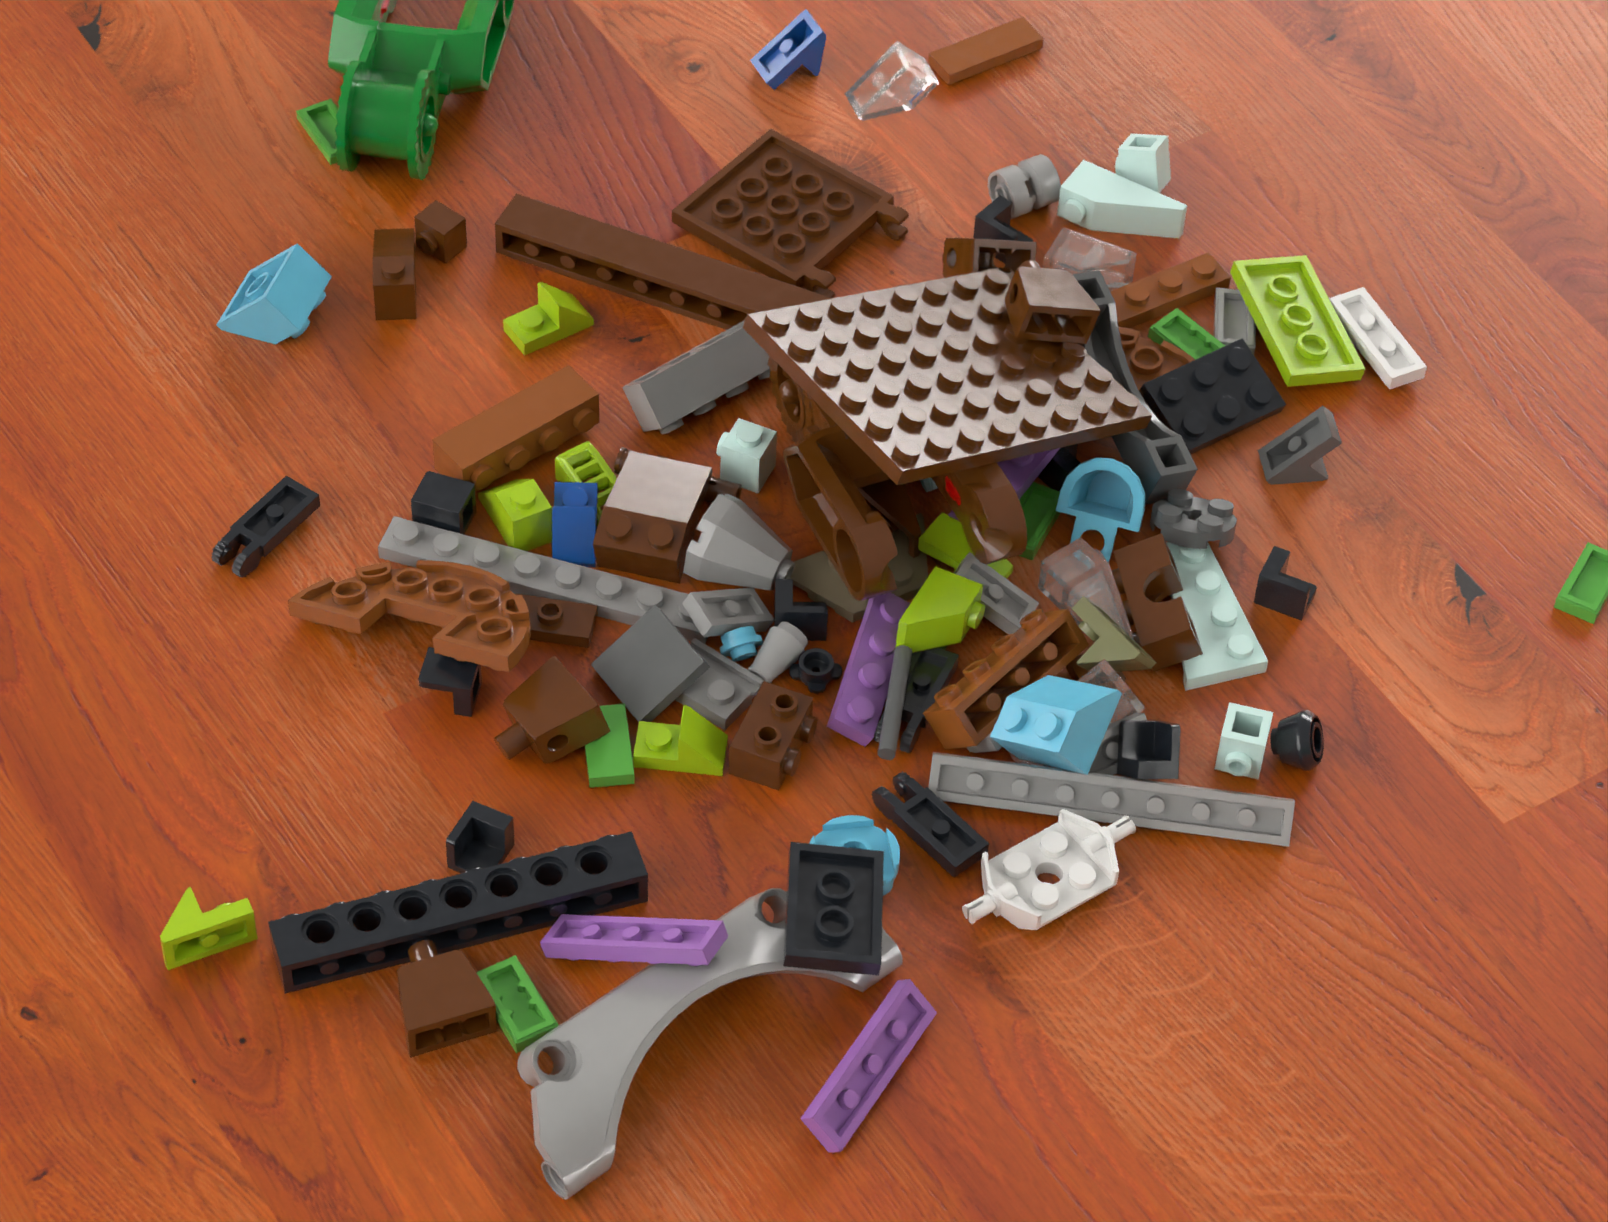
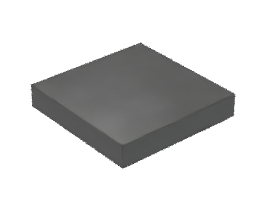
[591,605,710,722]

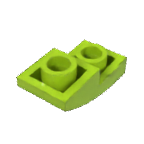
[918,512,1013,579]

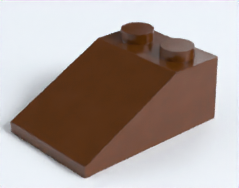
[593,451,712,584]

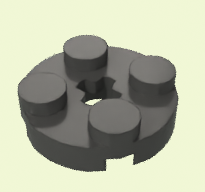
[1150,489,1237,549]

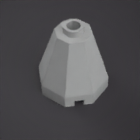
[683,494,795,590]

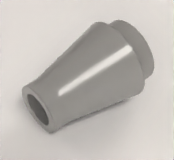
[748,622,808,683]

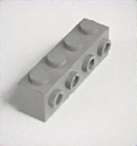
[622,320,770,434]

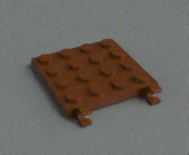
[672,129,909,298]

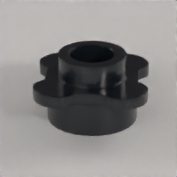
[789,648,842,694]

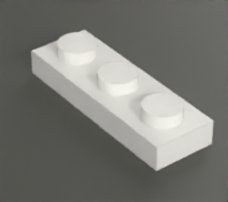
[1329,287,1427,390]

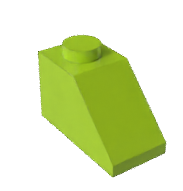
[478,479,552,551]
[895,566,986,653]

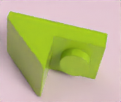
[503,282,594,356]
[633,705,728,776]
[160,887,258,970]

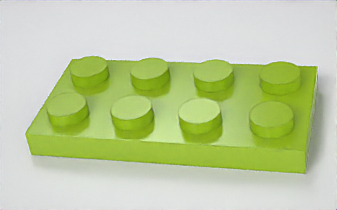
[1230,255,1365,387]

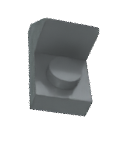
[1258,406,1342,485]

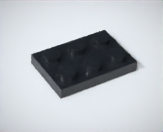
[1139,338,1286,454]
[783,842,884,976]

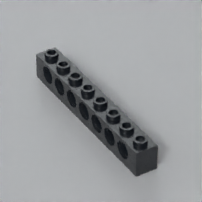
[268,831,648,994]

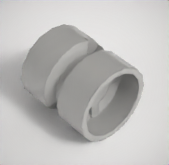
[988,154,1061,219]

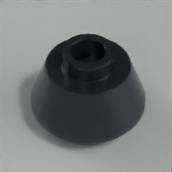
[1270,710,1324,771]

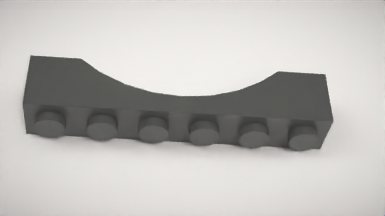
[1072,270,1198,505]

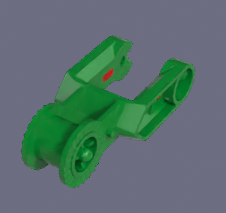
[328,0,515,180]

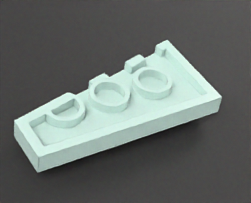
[1167,542,1268,691]

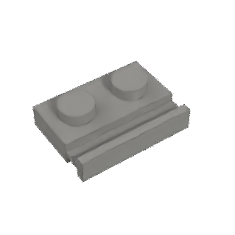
[675,638,764,730]

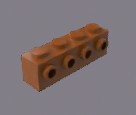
[432,365,600,492]
[923,609,1089,750]

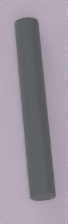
[878,645,912,760]

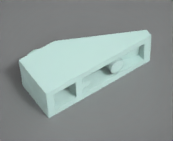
[1057,160,1187,238]

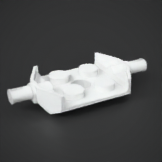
[962,809,1136,930]

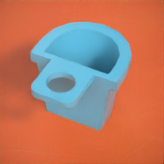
[1056,458,1145,566]

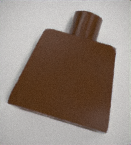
[942,238,1036,281]
[1004,260,1101,344]
[494,656,610,763]
[397,940,497,1057]

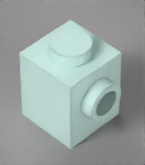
[1115,134,1171,193]
[716,418,777,493]
[1215,702,1273,779]

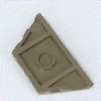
[790,513,928,622]

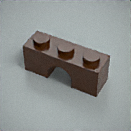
[1111,533,1203,672]

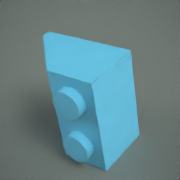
[216,243,332,344]
[990,675,1122,775]

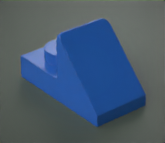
[750,9,827,90]
[552,482,598,568]

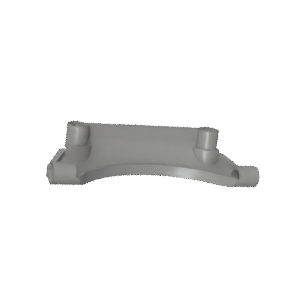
[518,888,903,1200]

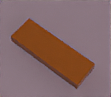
[928,17,1044,85]

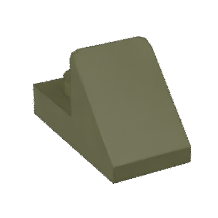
[1071,596,1157,673]

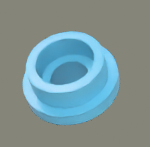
[719,626,763,662]

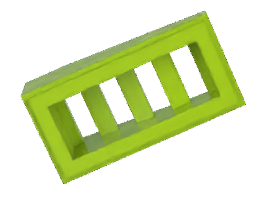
[555,441,617,526]

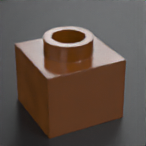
[414,200,467,264]

